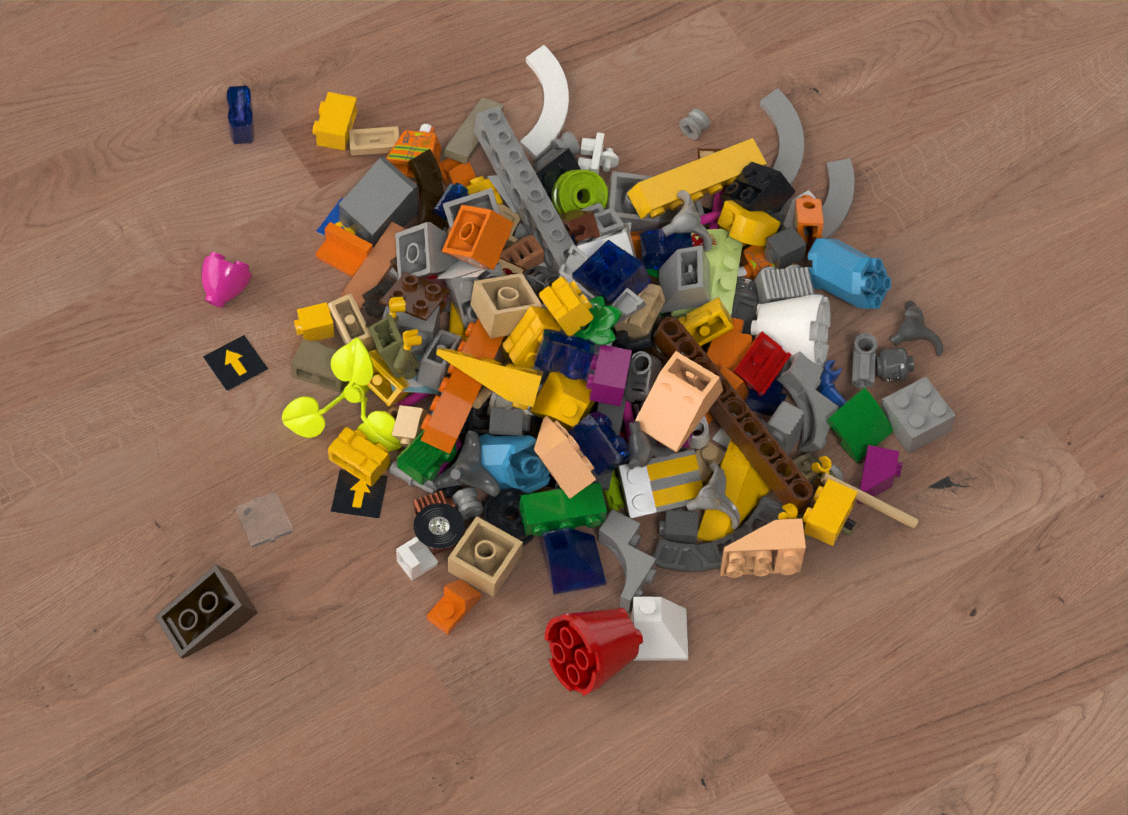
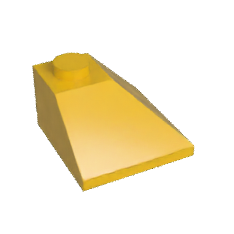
[530,366,595,436]

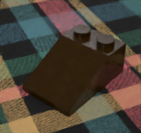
[155,565,258,659]

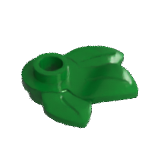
[574,296,623,345]

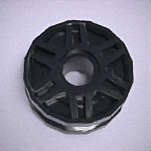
[484,488,535,546]

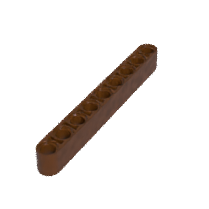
[654,317,813,512]

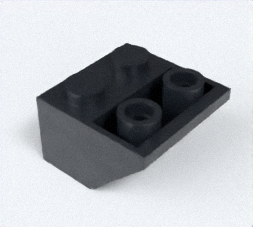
[531,148,583,215]
[719,161,796,212]

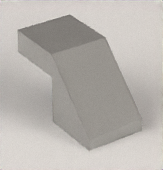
[581,203,625,237]

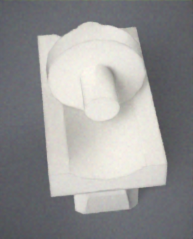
[578,132,619,175]

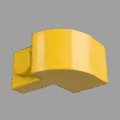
[717,201,781,246]

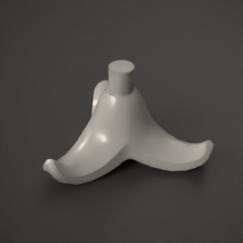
[662,190,712,252]
[686,462,740,529]

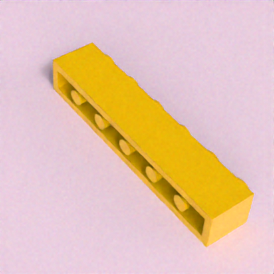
[627,138,767,219]

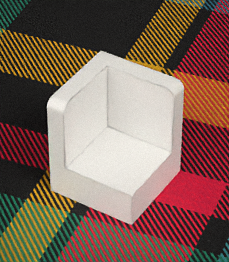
[396,537,438,581]

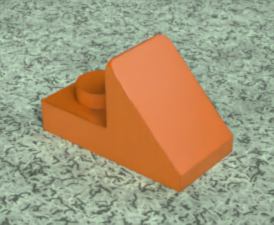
[439,158,477,189]
[427,579,482,635]

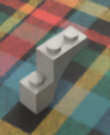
[777,351,839,454]
[598,509,658,613]

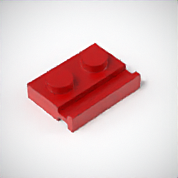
[732,331,792,396]

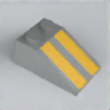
[617,449,703,518]

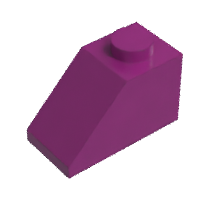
[857,445,903,504]

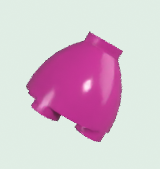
[201,252,253,308]

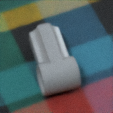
[851,333,878,389]

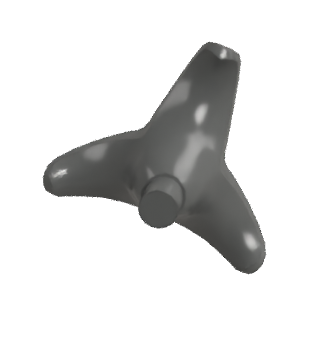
[890,300,943,356]
[614,421,675,470]
[433,431,500,497]

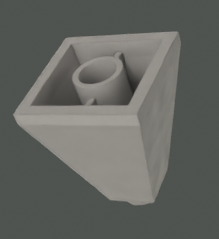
[395,222,460,279]

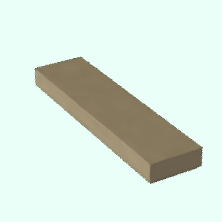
[444,98,504,164]

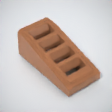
[500,234,544,270]

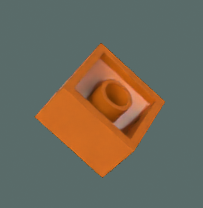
[441,205,514,270]

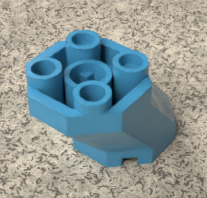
[808,238,891,309]
[479,433,550,493]

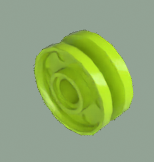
[551,170,609,215]

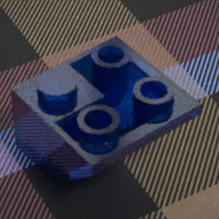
[572,240,651,301]
[542,528,606,595]

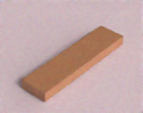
[339,222,406,312]

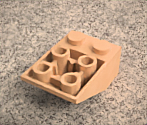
[635,351,723,453]
[534,416,596,499]
[720,519,806,578]

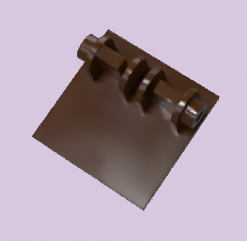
[380,272,450,321]

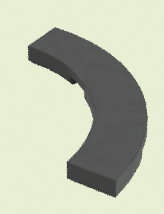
[653,496,785,572]

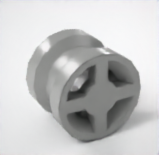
[679,109,710,140]
[550,131,580,156]
[452,488,483,520]

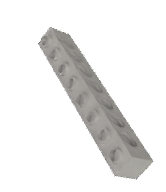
[474,107,575,276]

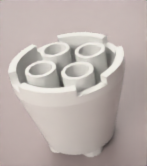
[751,294,831,368]

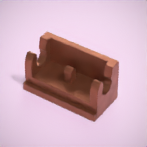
[559,210,600,240]

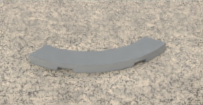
[759,88,804,186]
[804,158,855,239]

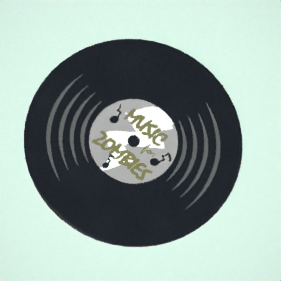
[413,503,465,549]

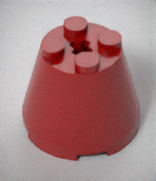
[545,607,643,696]

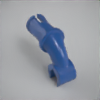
[819,360,847,410]

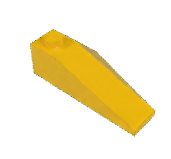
[436,347,543,410]
[697,439,771,543]

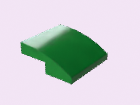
[826,387,893,463]

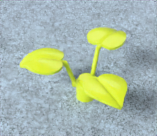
[282,337,402,452]

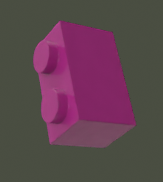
[586,345,632,407]

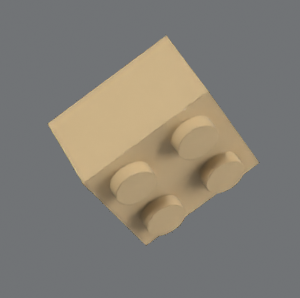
[470,273,543,338]
[448,516,523,597]

